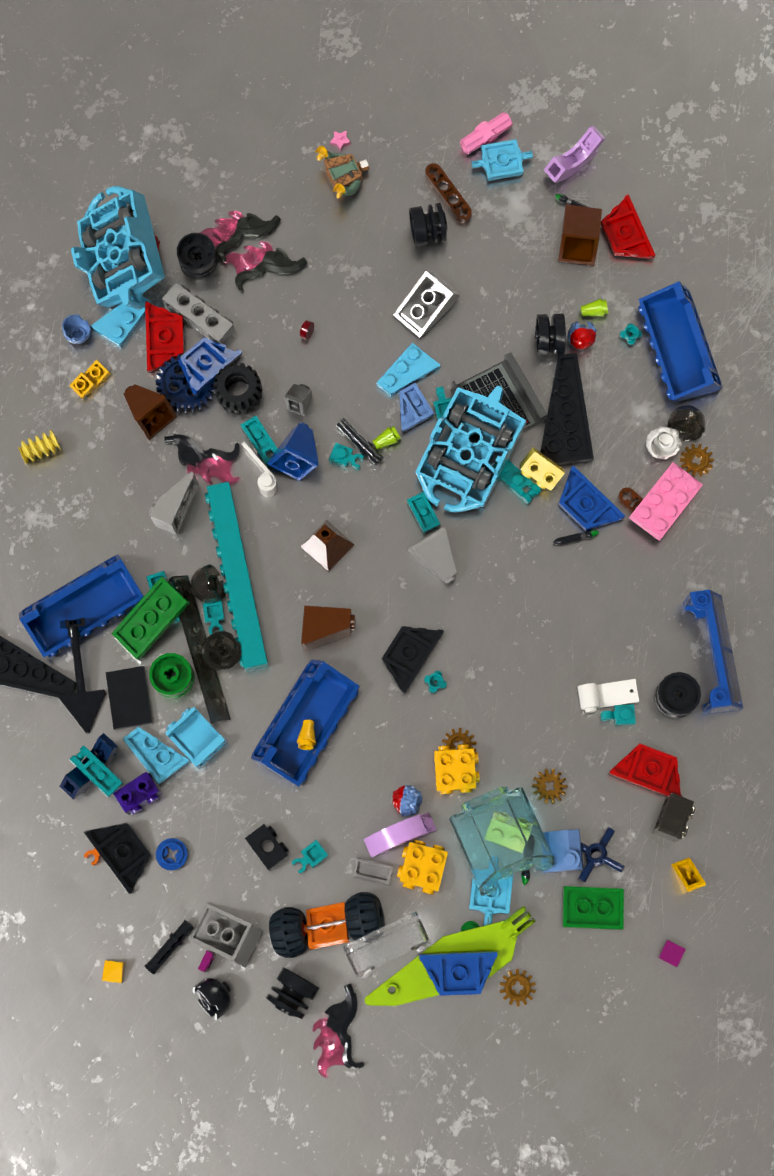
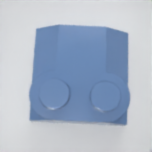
[540,829,584,873]

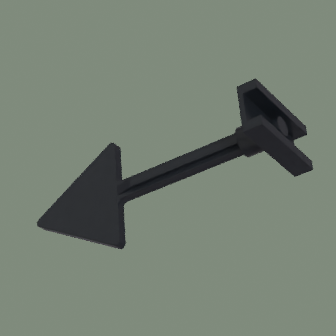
[58,618,105,733]

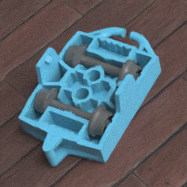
[71,186,165,310]
[415,386,527,513]

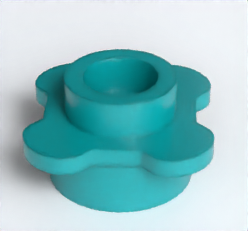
[620,324,642,345]
[424,671,447,693]

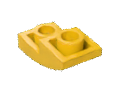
[69,360,111,398]

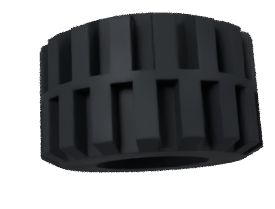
[214,363,262,414]

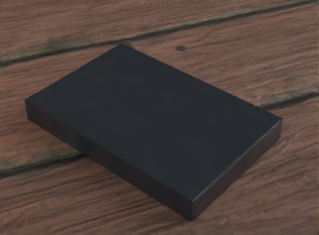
[106,666,153,730]

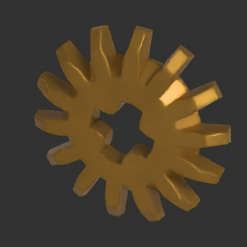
[680,444,714,476]
[442,728,477,752]
[532,769,568,804]
[500,969,536,1006]

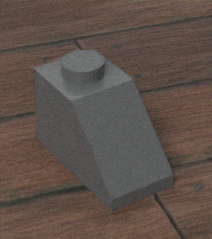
[285,384,312,416]

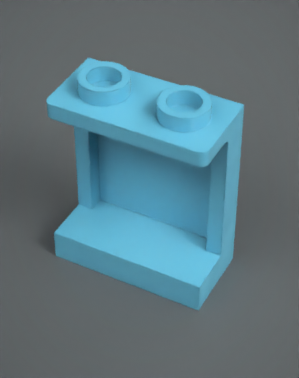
[165,707,227,769]

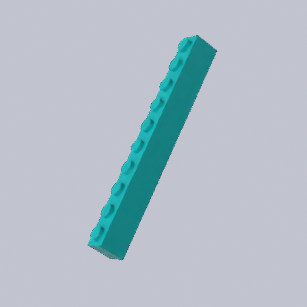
[204,482,269,672]

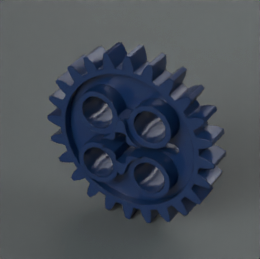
[155,354,216,413]

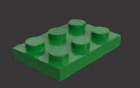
[562,886,624,930]

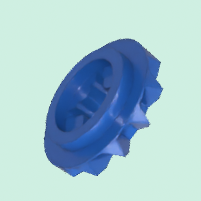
[156,838,188,871]

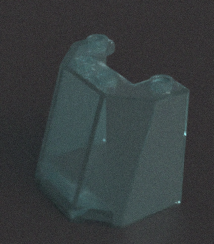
[449,786,555,896]

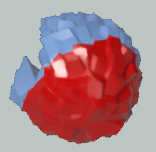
[567,321,597,350]
[392,785,422,816]

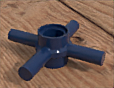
[578,827,625,882]

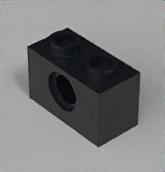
[245,824,289,871]

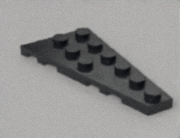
[540,353,594,465]
[0,636,76,699]

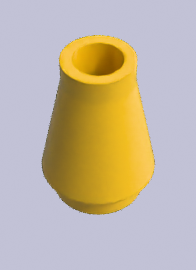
[297,720,316,750]

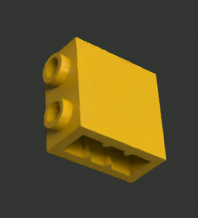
[434,744,480,794]
[397,840,448,895]

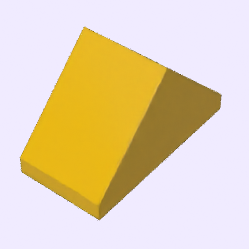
[671,857,706,894]

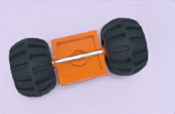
[269,892,385,958]

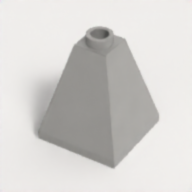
[407,527,457,583]

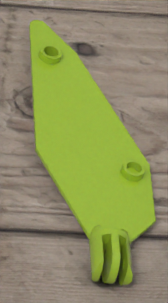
[365,906,536,1006]

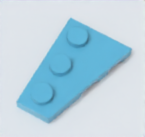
[90,296,152,348]
[376,343,441,396]
[123,727,190,786]

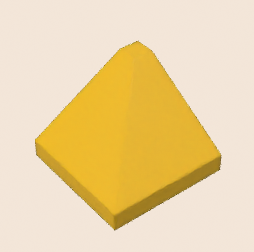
[102,960,125,983]

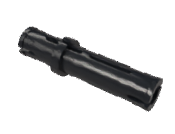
[336,418,383,465]
[145,920,194,975]

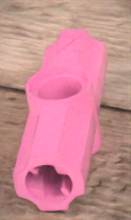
[460,112,513,155]

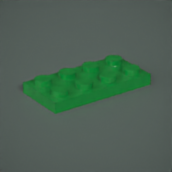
[111,577,190,660]

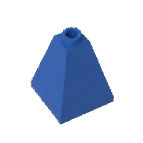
[267,423,318,481]

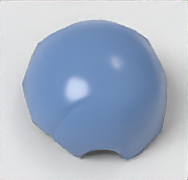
[62,314,91,344]

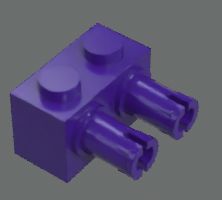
[113,771,161,815]

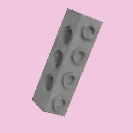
[162,283,235,344]

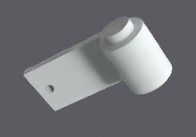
[241,442,278,497]
[577,679,639,713]

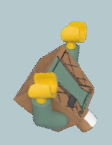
[315,146,369,198]

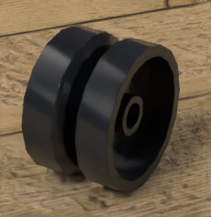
[535,313,566,355]
[654,672,701,719]

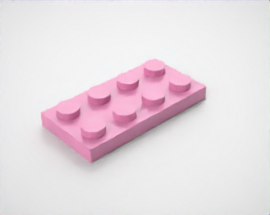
[629,462,703,541]

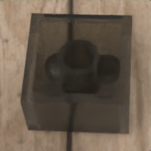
[652,793,695,843]

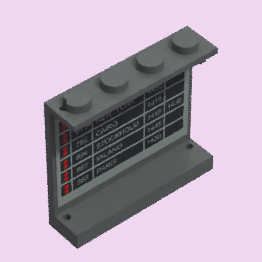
[450,352,547,446]

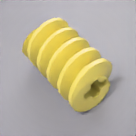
[18,430,61,465]

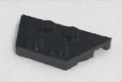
[382,626,444,695]
[83,823,151,894]

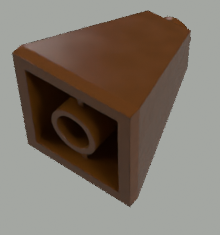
[123,384,177,440]
[301,520,354,572]

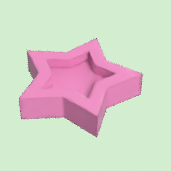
[330,131,351,151]

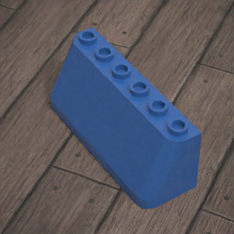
[638,281,723,402]
[19,555,144,657]
[251,659,360,787]

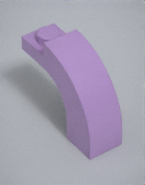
[544,126,605,183]
[364,812,437,858]

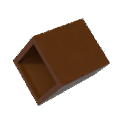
[558,204,602,266]
[301,605,356,652]

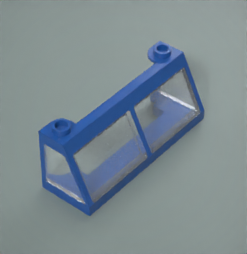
[683,589,743,715]

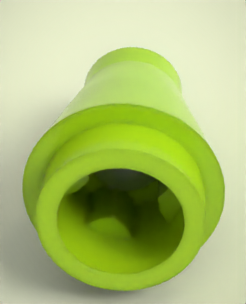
[581,298,608,317]
[372,426,401,450]

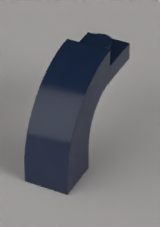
[59,733,118,799]

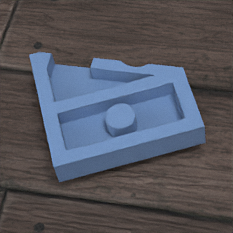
[399,383,434,433]

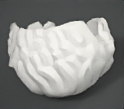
[646,426,682,460]

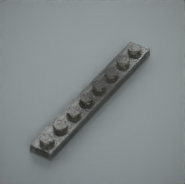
[169,575,231,724]

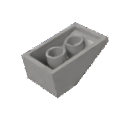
[393,271,460,338]
[149,472,199,535]
[188,903,263,967]

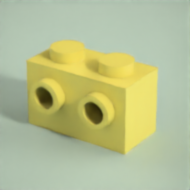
[519,447,565,491]

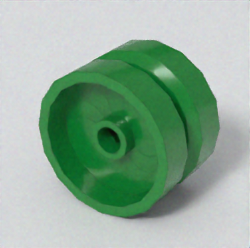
[149,653,195,699]

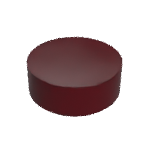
[300,320,314,340]

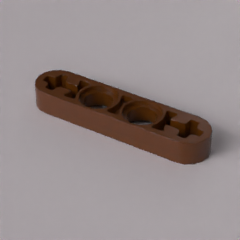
[425,163,472,223]

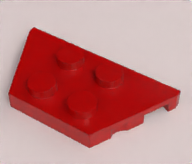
[601,194,655,259]
[145,301,184,373]
[609,744,682,802]

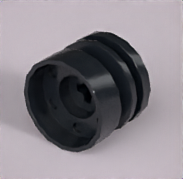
[409,203,447,246]
[177,233,217,280]
[266,967,320,1019]

